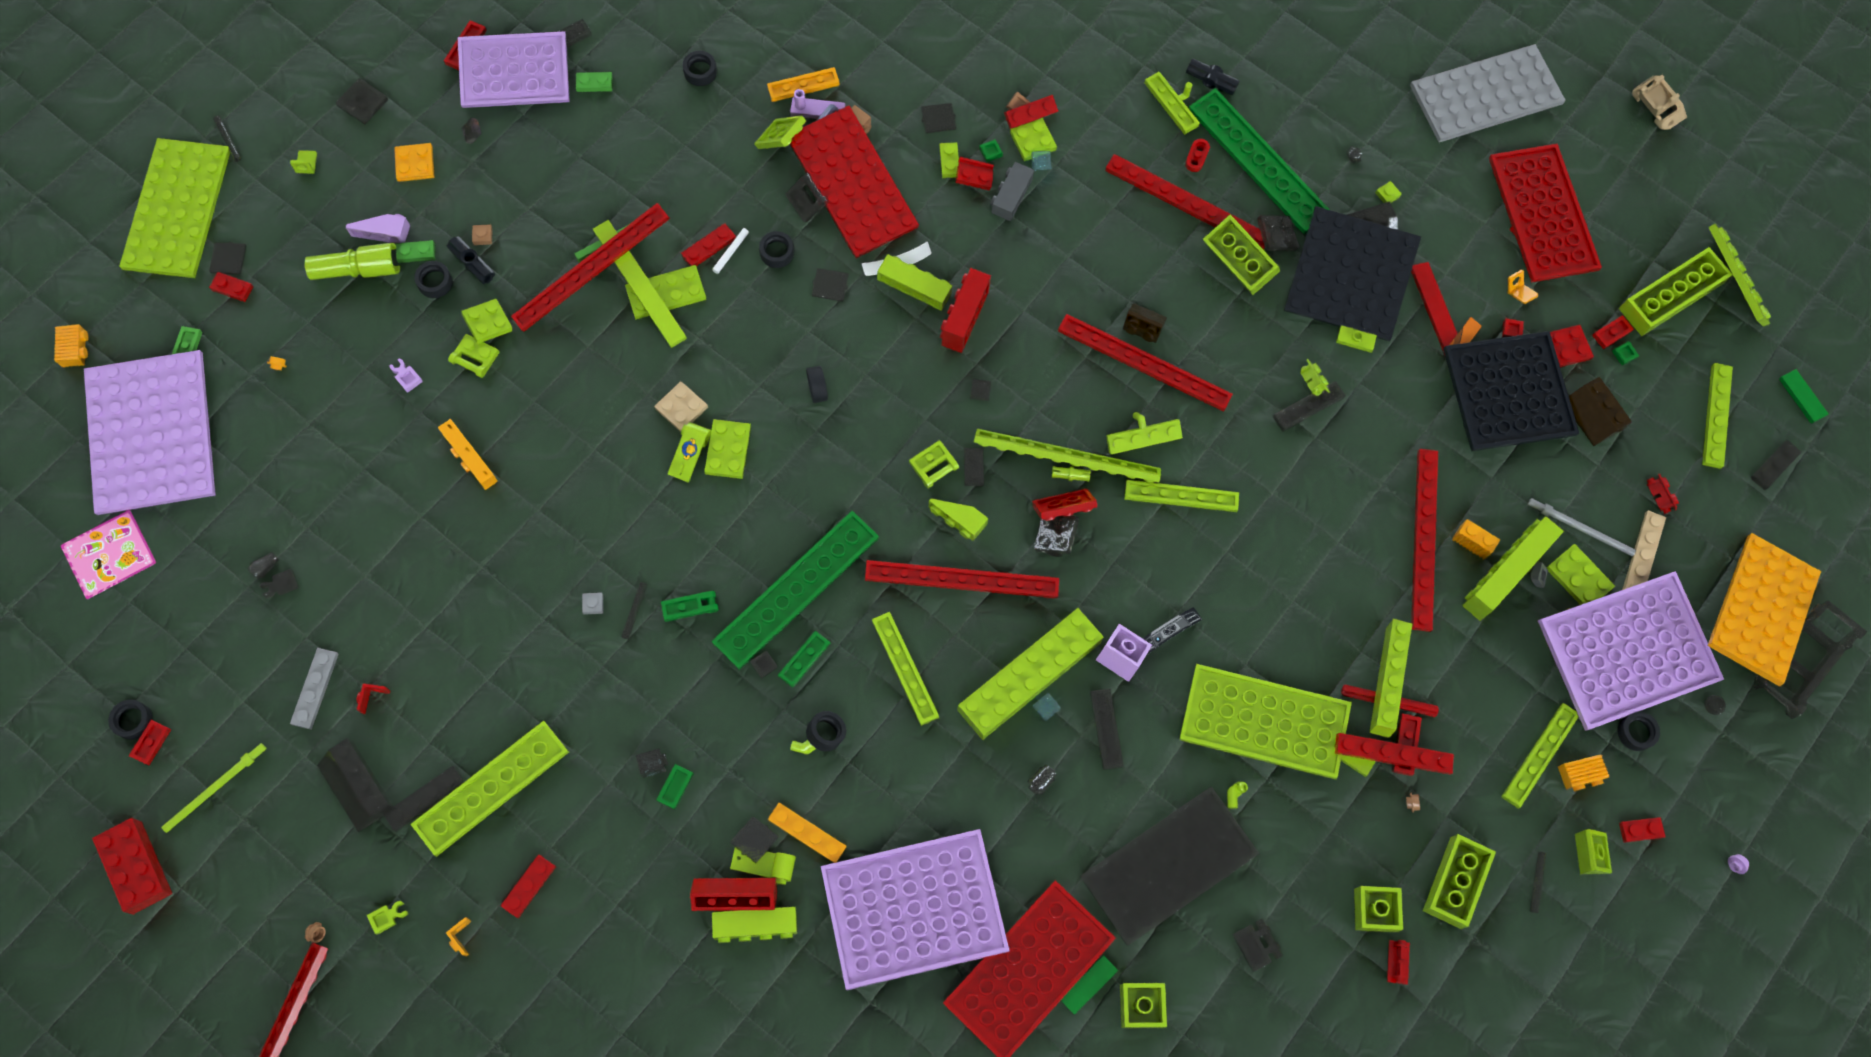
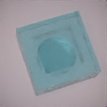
[1031,151,1051,171]
[1033,693,1061,722]

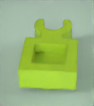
[367,901,409,935]

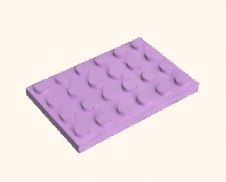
[458,32,570,108]

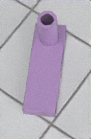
[790,89,845,119]

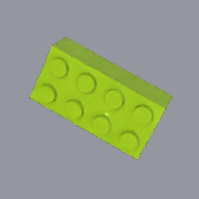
[1203,214,1280,296]
[1423,834,1496,929]

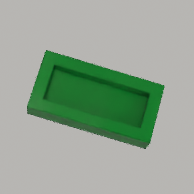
[656,764,694,810]

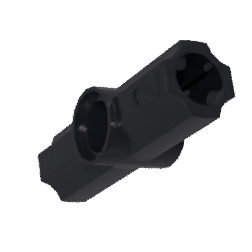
[1186,59,1240,95]
[446,236,495,284]

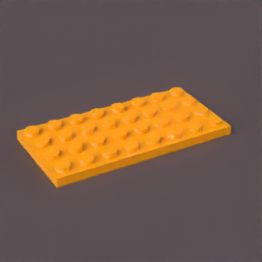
[1707,533,1821,687]

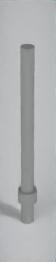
[1528,498,1636,556]

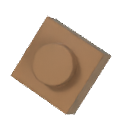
[1006,92,1031,110]
[472,225,493,245]

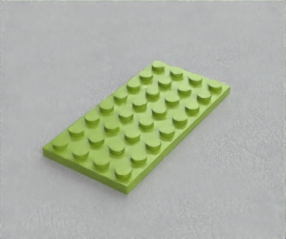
[119,138,231,278]
[1179,664,1352,780]

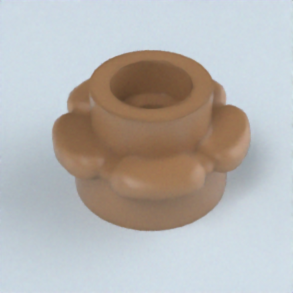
[1406,793,1420,813]
[305,922,326,943]

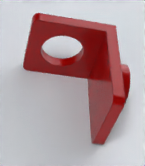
[356,684,390,714]

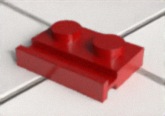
[955,157,994,191]

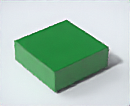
[979,139,1003,162]
[1612,341,1639,366]

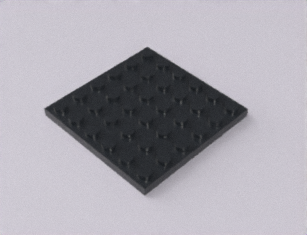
[1284,206,1422,342]
[1443,331,1579,452]

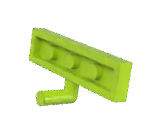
[1144,72,1200,135]
[1106,412,1183,454]

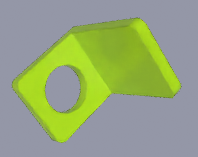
[290,150,317,174]

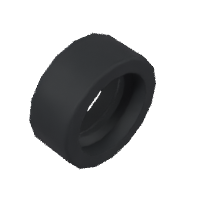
[683,51,717,86]
[759,231,794,268]
[414,261,453,298]
[806,366,828,403]
[108,699,153,740]
[806,711,847,751]
[1618,712,1660,751]

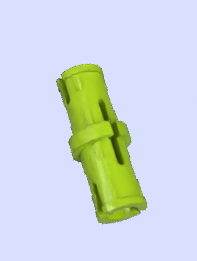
[1052,466,1091,482]

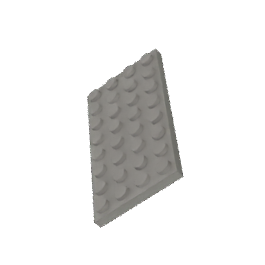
[1410,44,1566,142]

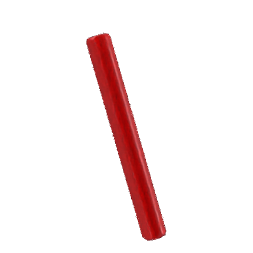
[1341,684,1439,717]

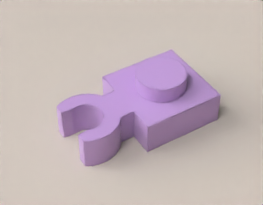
[389,358,423,393]

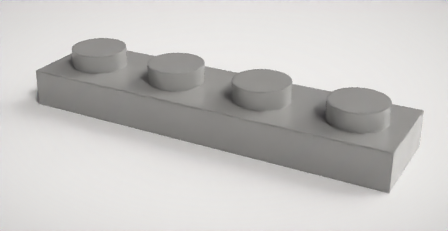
[290,648,339,730]

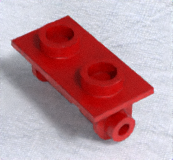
[1647,474,1679,514]
[1387,940,1410,985]

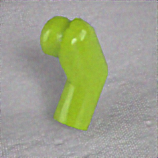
[790,740,816,754]
[1227,781,1248,809]

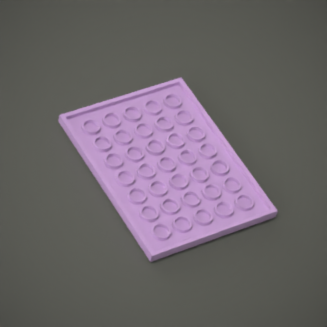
[84,350,215,515]
[1538,571,1724,731]
[821,829,1009,990]

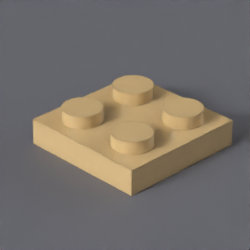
[654,381,708,432]

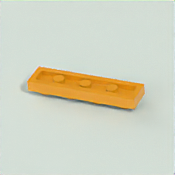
[767,67,840,102]
[768,803,847,863]

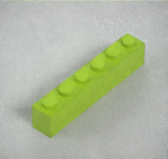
[1369,619,1412,738]

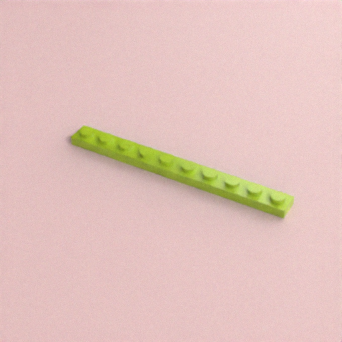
[974,429,1161,483]

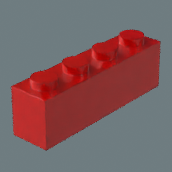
[690,878,777,911]

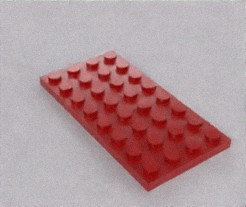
[790,105,919,259]
[1489,144,1602,283]
[943,880,1116,1057]

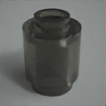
[1028,764,1057,795]

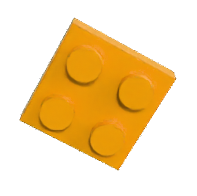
[395,143,434,182]

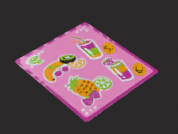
[61,510,156,599]

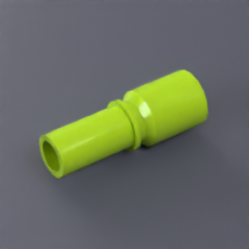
[305,243,400,280]

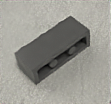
[990,162,1035,221]

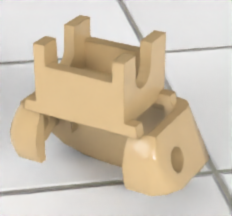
[1632,75,1687,130]

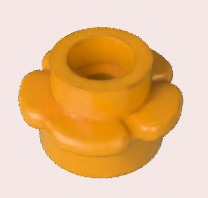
[267,356,287,371]

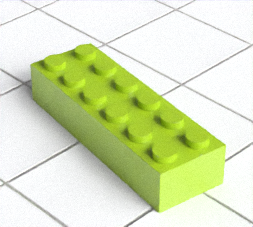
[1619,247,1733,336]
[1462,516,1564,621]

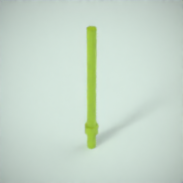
[161,743,267,833]

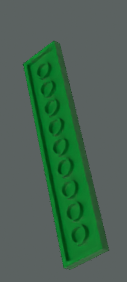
[1189,88,1330,234]
[711,511,879,670]

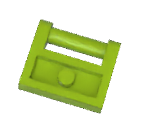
[448,334,500,378]
[909,440,959,489]

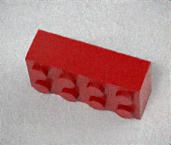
[940,268,991,353]
[92,818,173,915]

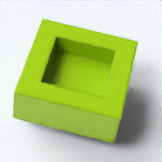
[1375,181,1401,206]

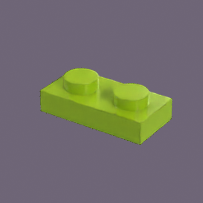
[939,142,959,178]

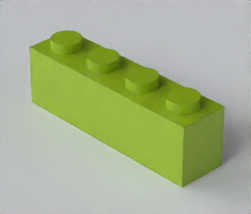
[877,254,952,311]
[712,907,797,943]

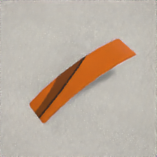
[1449,317,1482,345]

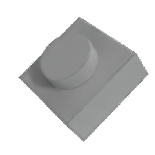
[582,593,603,614]

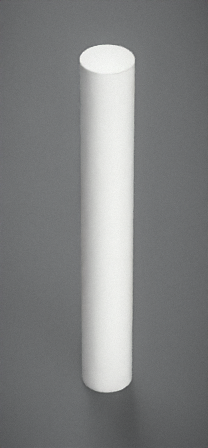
[712,228,749,274]

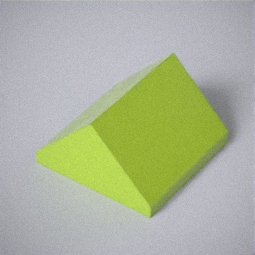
[1575,829,1612,874]

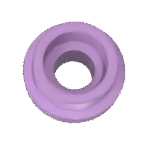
[1728,854,1749,874]

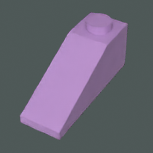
[346,214,410,244]

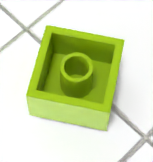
[1354,886,1403,932]
[1120,983,1167,1028]

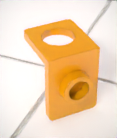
[1508,270,1538,304]
[446,917,471,957]

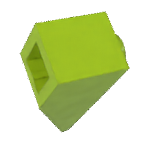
[929,499,988,541]

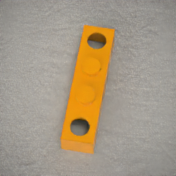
[438,419,498,490]

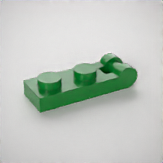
[661,591,719,622]

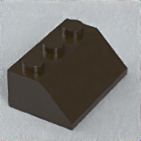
[1569,377,1632,446]

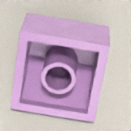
[1096,624,1152,682]

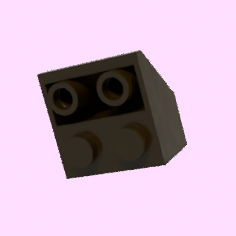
[1123,303,1167,343]

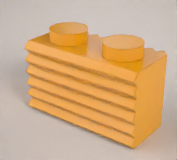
[54,324,89,368]
[1452,519,1501,560]
[1558,754,1609,791]

